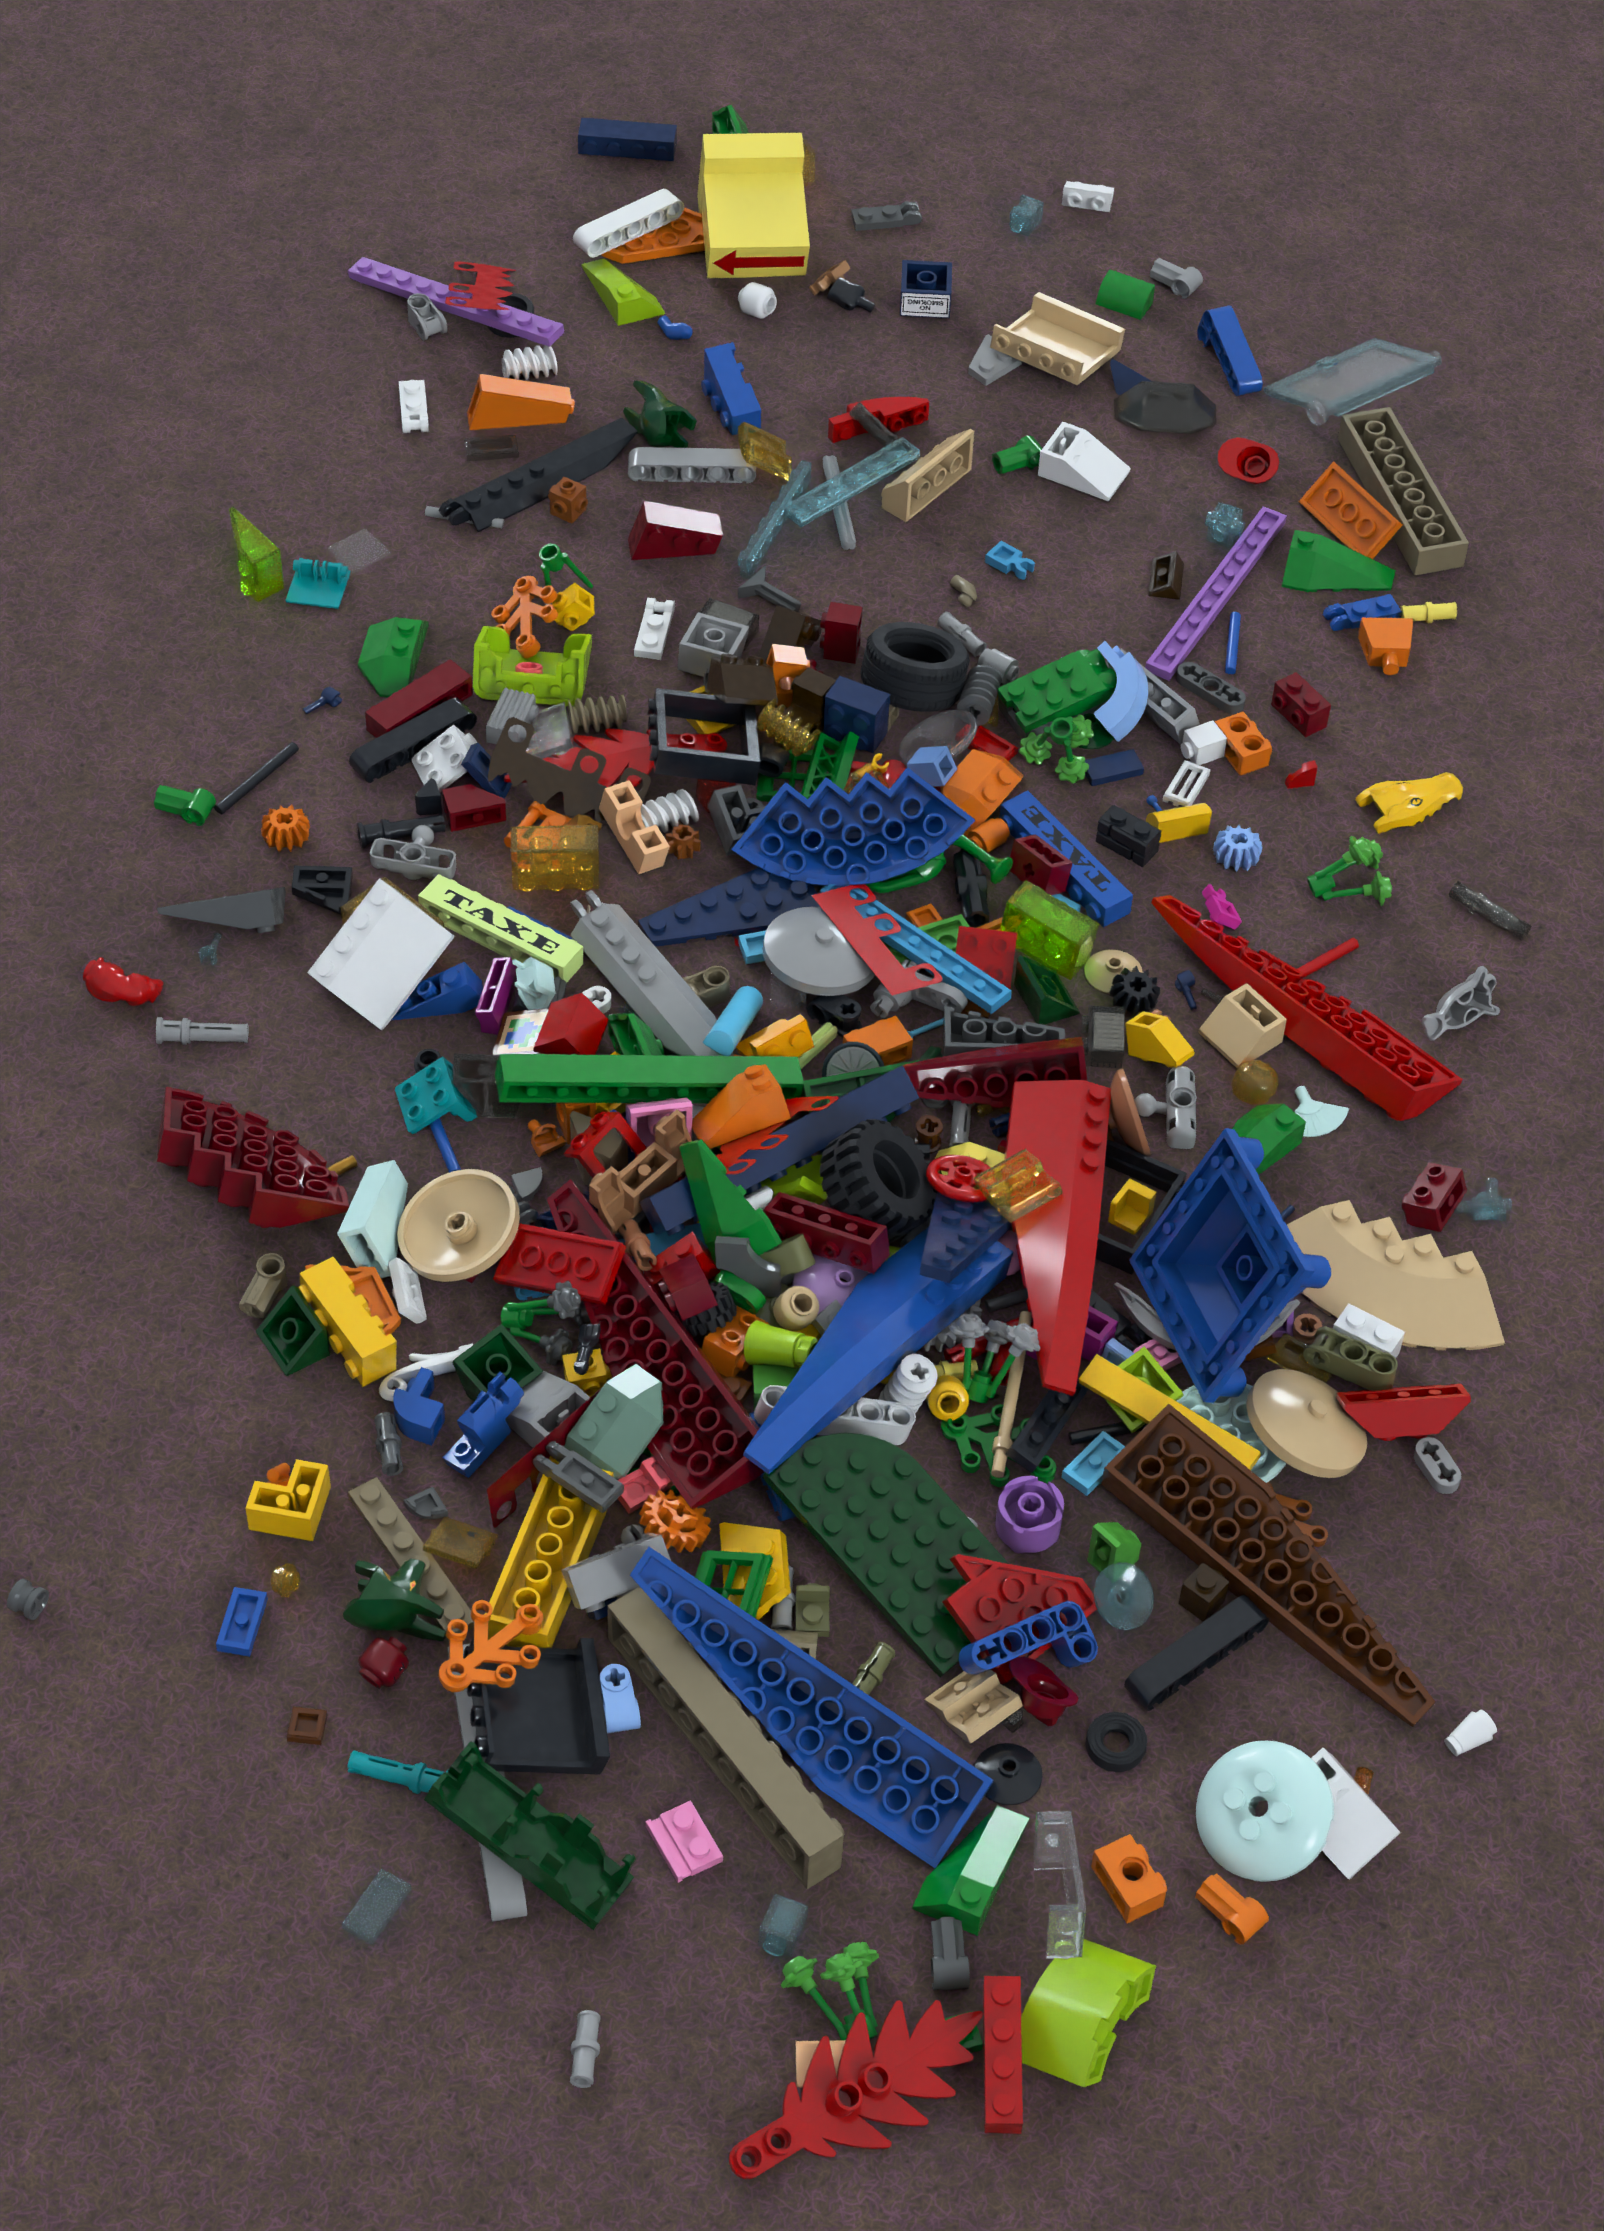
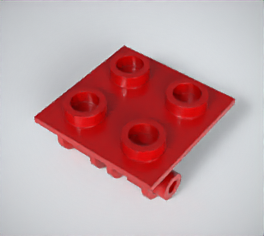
[956,926,1017,989]

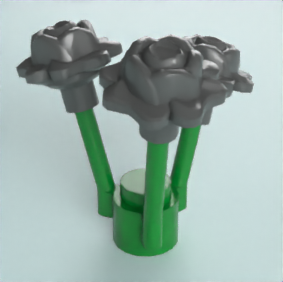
[501,1281,590,1366]

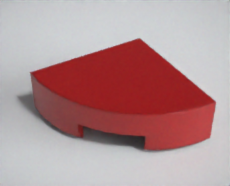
[1285,760,1318,789]

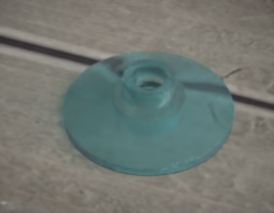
[1094,1563,1154,1630]

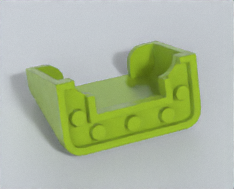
[473,626,592,706]

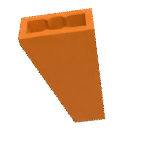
[467,374,575,430]

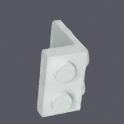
[412,725,477,792]

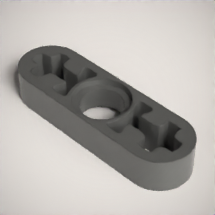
[1176,662,1246,714]

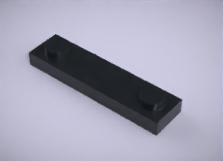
[1006,1379,1088,1473]

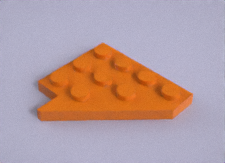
[601,208,705,264]

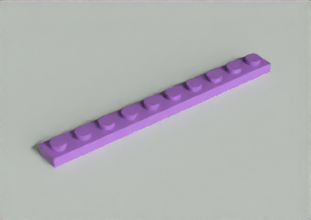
[348,257,564,347]
[1145,506,1287,681]

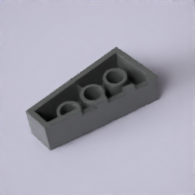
[943,1006,1065,1056]

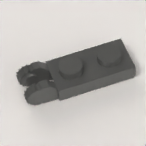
[851,201,922,231]
[533,1441,624,1514]

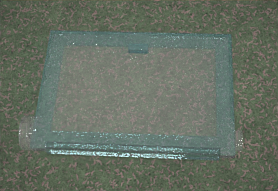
[1264,338,1442,426]

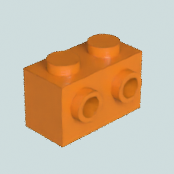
[702,1306,770,1377]

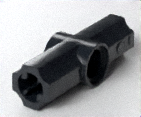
[953,849,990,928]

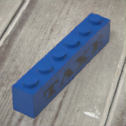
[999,790,1133,927]

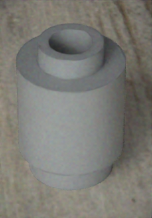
[977,648,1020,684]

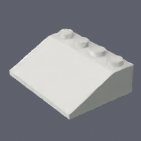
[307,878,455,1030]

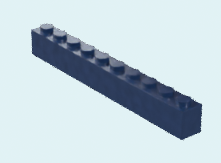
[639,1065,919,1236]

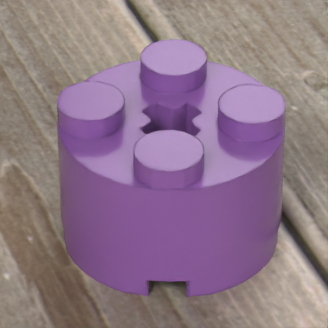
[995,1476,1064,1553]

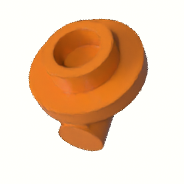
[266,1463,291,1486]

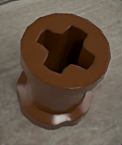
[914,1115,943,1154]

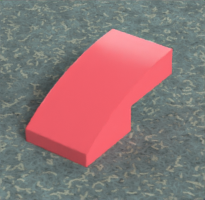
[618,1456,674,1514]

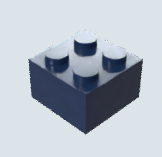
[823,676,890,753]

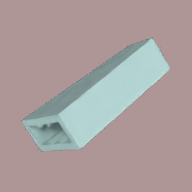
[337,1160,408,1278]

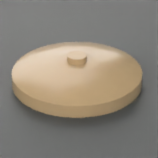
[397,1169,520,1282]
[1246,1369,1367,1478]

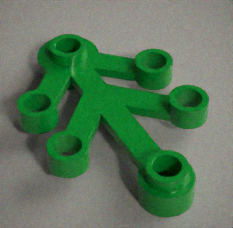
[941,1404,1056,1487]

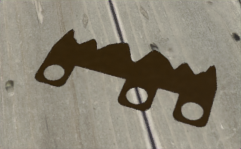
[488,717,651,822]

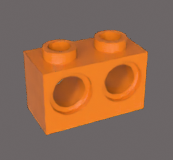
[1215,711,1272,776]

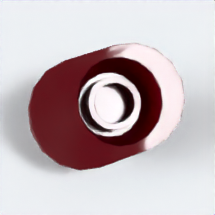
[1009,1657,1079,1726]

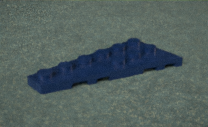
[638,867,820,947]

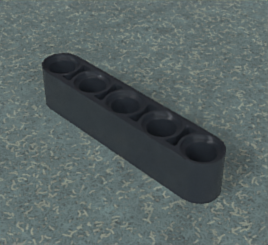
[349,698,477,783]
[1124,1595,1269,1711]

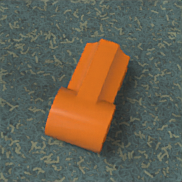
[1195,1873,1269,1945]

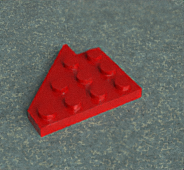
[942,1554,1102,1684]

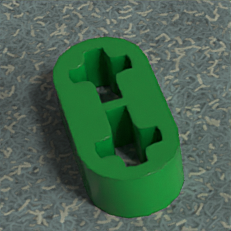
[711,1270,767,1315]

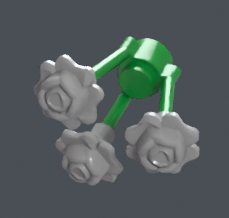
[949,1314,1040,1403]

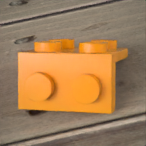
[736,1014,814,1057]

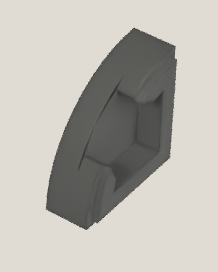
[404,1487,448,1519]

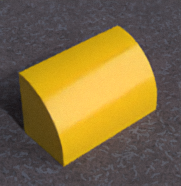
[1146,803,1212,843]

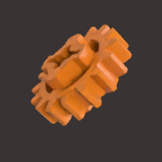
[639,1490,711,1553]

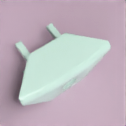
[512,957,556,1010]

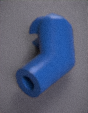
[657,316,693,340]

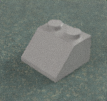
[678,612,749,677]

